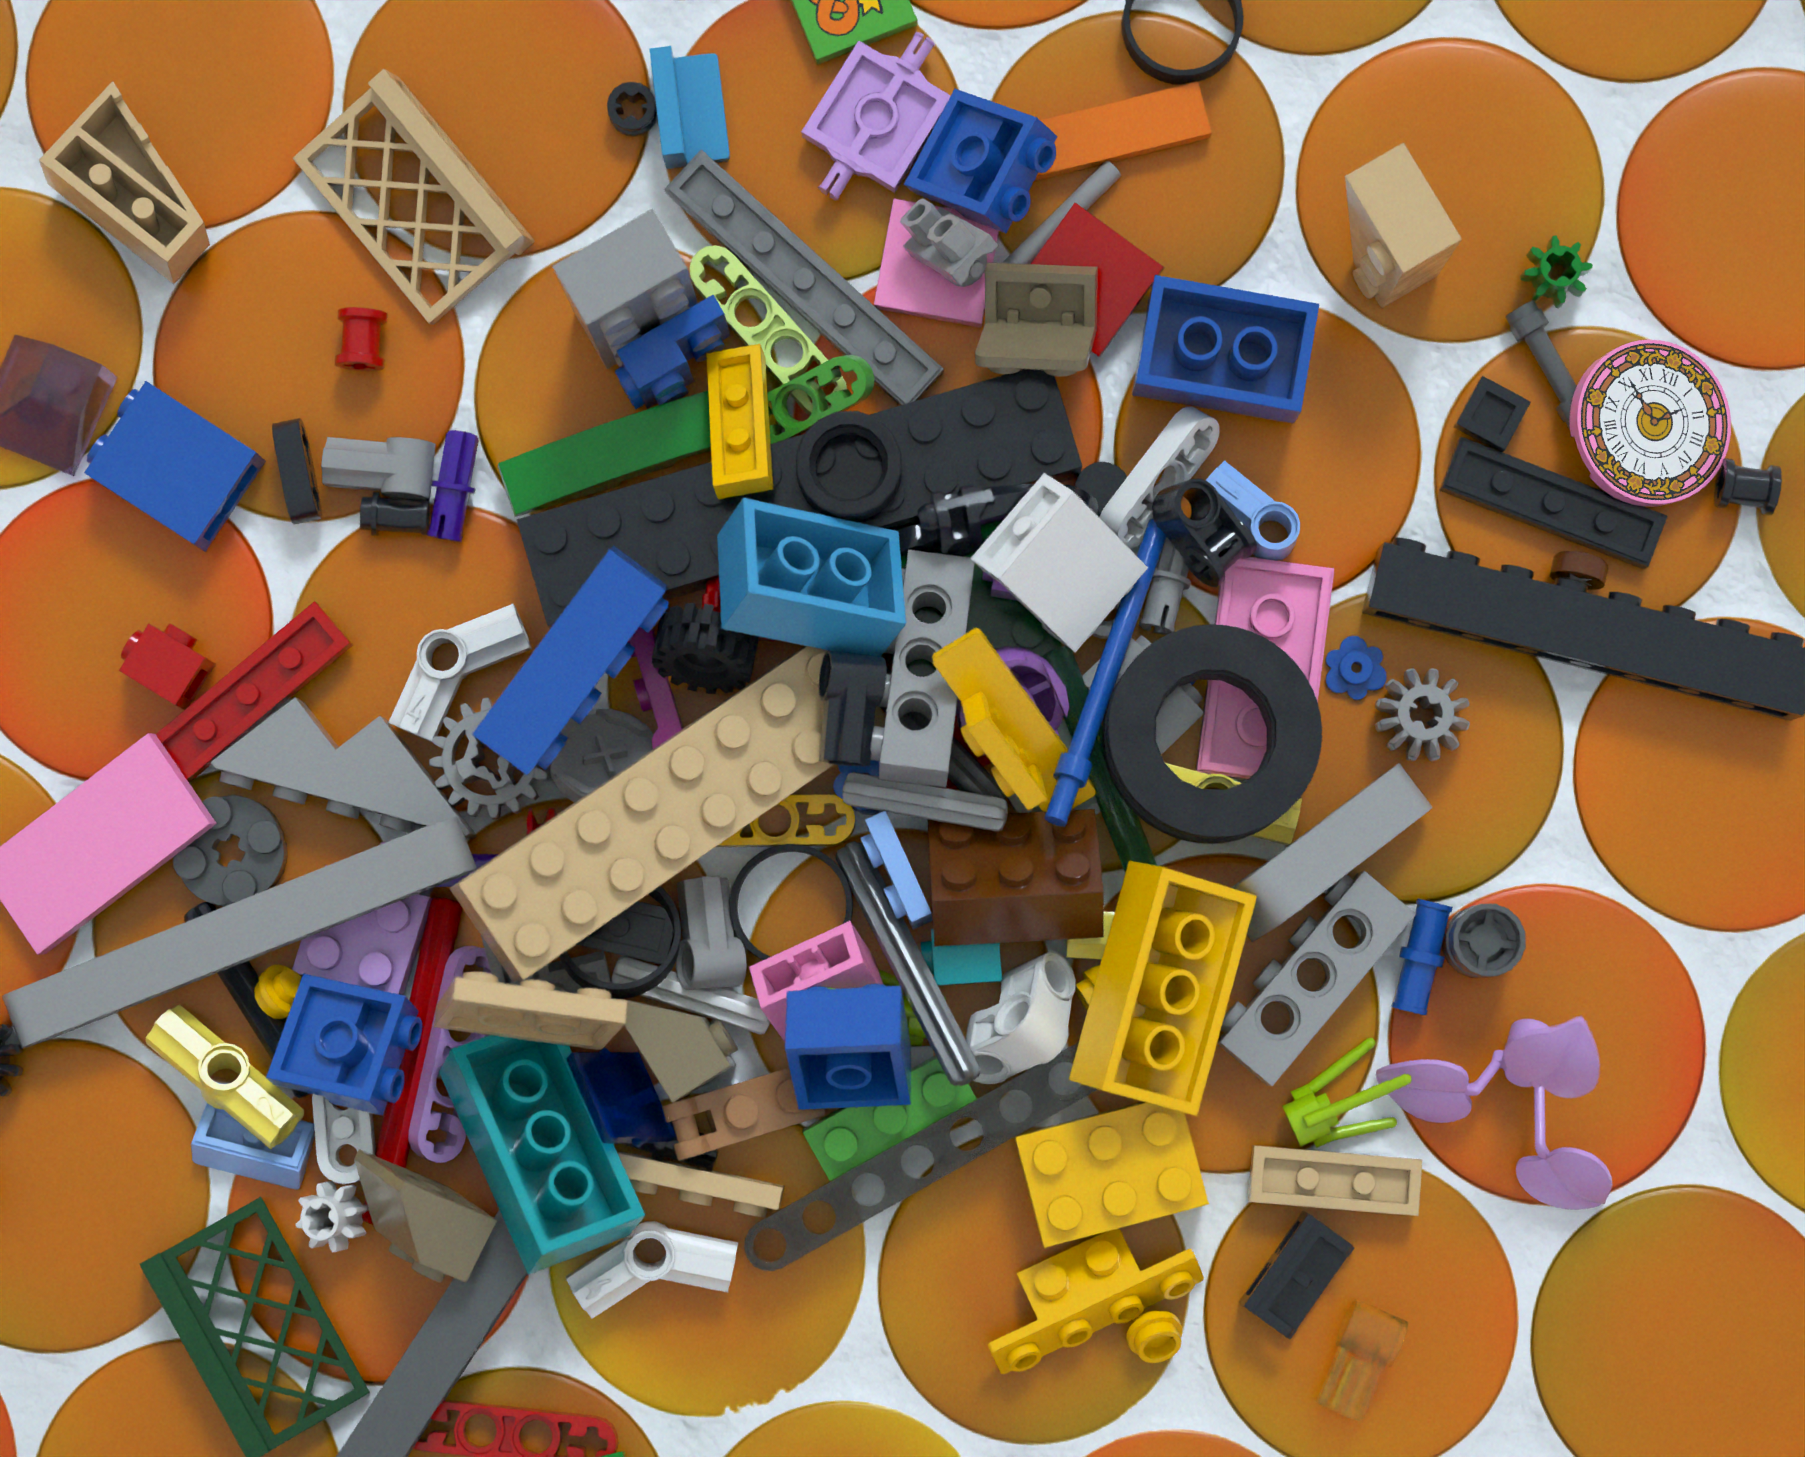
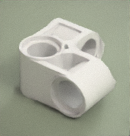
[965,951,1076,1084]

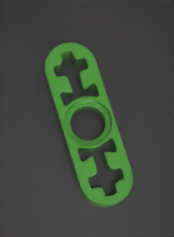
[767,355,874,444]

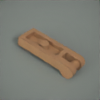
[662,1068,825,1161]

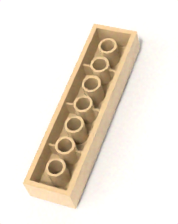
[449,646,886,982]

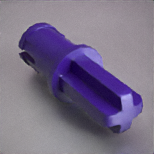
[427,430,479,542]

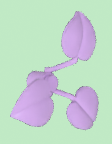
[1375,1016,1612,1210]

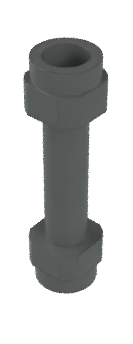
[1505,300,1577,429]

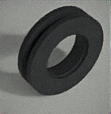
[1102,624,1322,844]

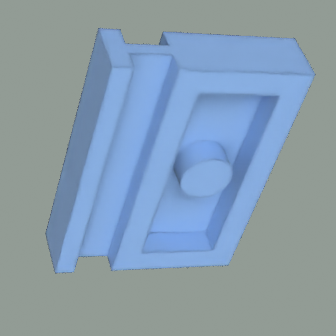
[860,810,933,930]

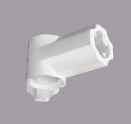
[388,604,532,742]
[566,1221,738,1319]

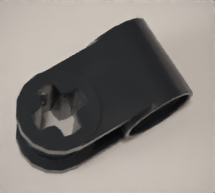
[1152,479,1257,587]

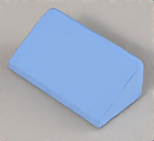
[191,1103,315,1190]

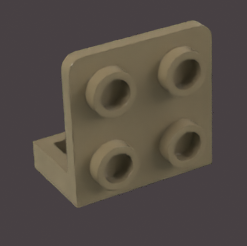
[975,263,1098,376]

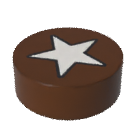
[1550,551,1609,590]

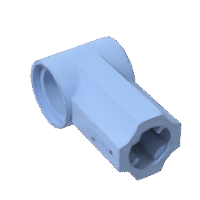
[1205,460,1300,561]

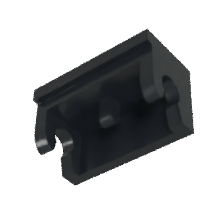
[1239,1211,1354,1339]

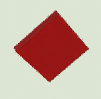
[1031,203,1165,357]

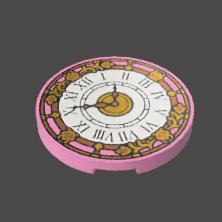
[1570,340,1731,507]

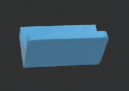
[649,46,730,169]

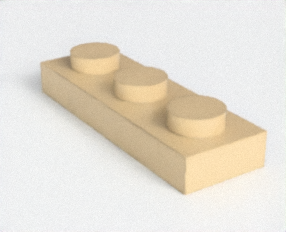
[1248,1145,1422,1216]
[618,1151,785,1218]

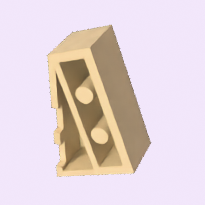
[39,81,210,284]
[1345,142,1462,308]

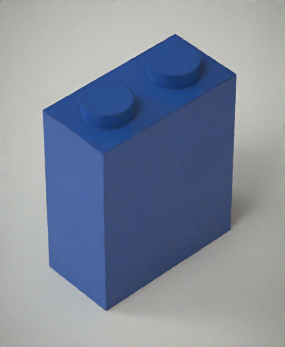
[84,381,266,552]

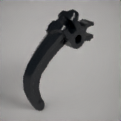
[899,484,1099,557]

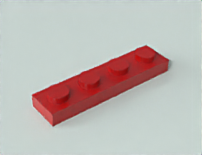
[156,601,353,783]

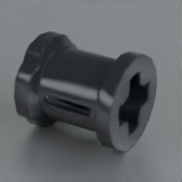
[1714,458,1782,515]

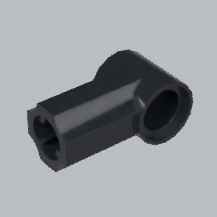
[819,650,887,767]

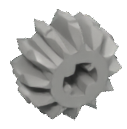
[1375,668,1470,762]

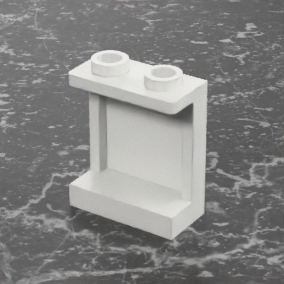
[970,473,1148,652]

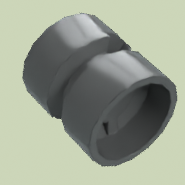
[1442,904,1526,978]

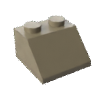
[621,999,739,1102]
[354,1149,497,1282]

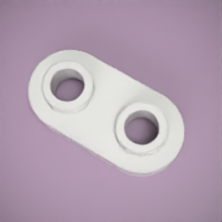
[312,1094,376,1184]

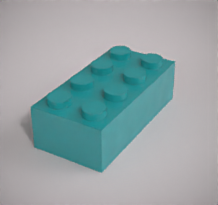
[439,1035,645,1275]

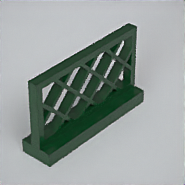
[139,1197,370,1457]

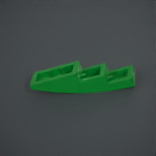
[497,390,711,517]

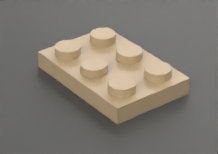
[434,972,627,1050]

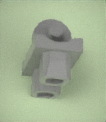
[900,198,999,287]

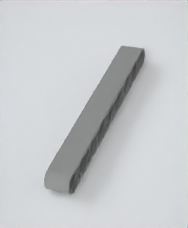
[2,816,477,1049]

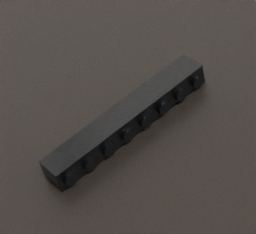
[1362,537,1805,721]

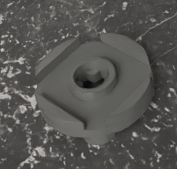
[173,795,288,906]

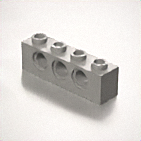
[870,550,975,788]
[1217,871,1416,1086]

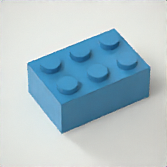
[717,498,906,657]

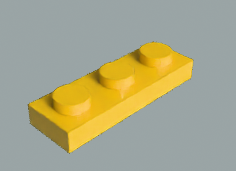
[706,344,773,499]

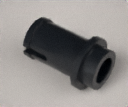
[360,492,430,536]

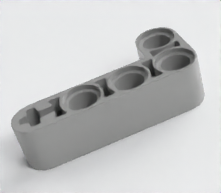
[1231,763,1433,942]

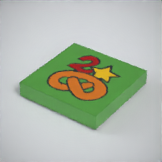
[791,0,918,65]

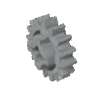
[429,698,550,820]

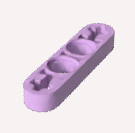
[408,946,492,1163]

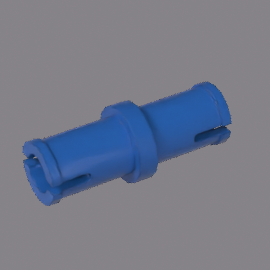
[1391,899,1453,1016]

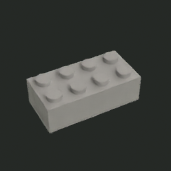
[552,208,698,369]

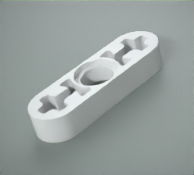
[1100,406,1219,550]

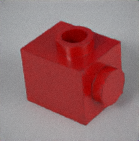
[119,623,215,710]

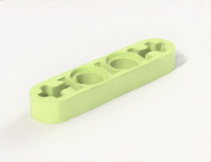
[689,245,847,415]

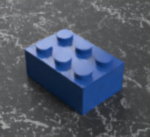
[1132,275,1319,424]

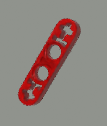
[413,1399,618,1457]

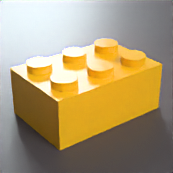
[1014,1101,1209,1248]

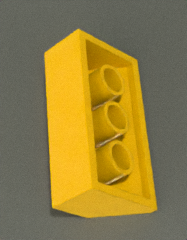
[1069,861,1257,1116]

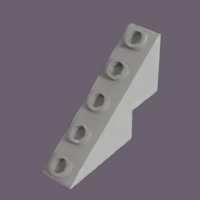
[211,697,477,841]

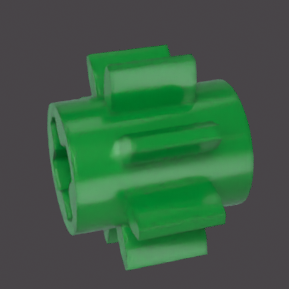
[1520,235,1593,308]

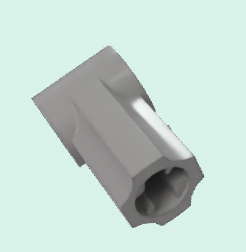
[321,437,436,500]
[676,876,747,989]

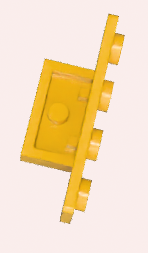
[932,628,1096,812]
[988,1228,1204,1374]

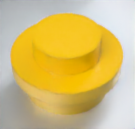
[254,964,302,1019]
[1126,1311,1183,1363]

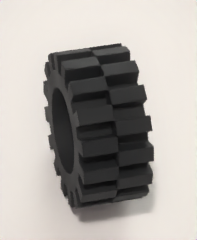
[652,603,759,694]

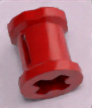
[334,307,388,371]

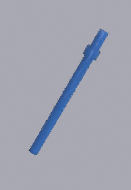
[1044,519,1167,826]

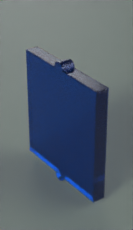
[566,1048,676,1148]

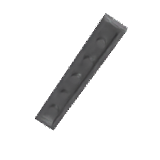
[664,150,944,405]

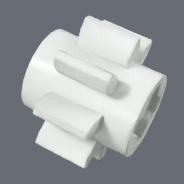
[295,1181,369,1253]

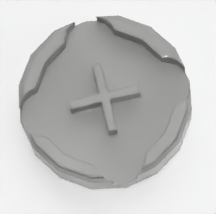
[550,709,653,803]

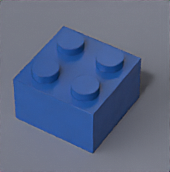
[785,984,911,1110]

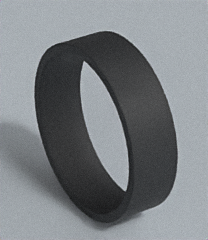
[1122,0,1244,85]
[730,844,853,960]
[559,886,681,999]

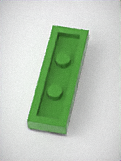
[802,1055,977,1181]

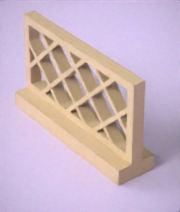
[293,69,535,325]

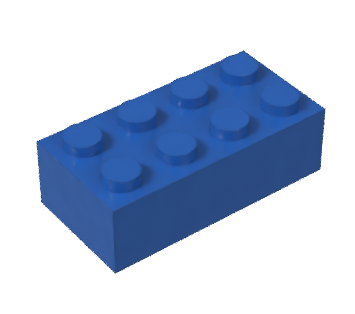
[472,545,669,776]

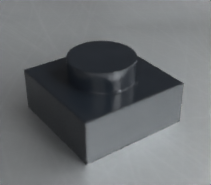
[1454,376,1531,452]

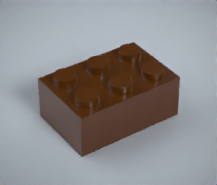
[927,809,1104,947]

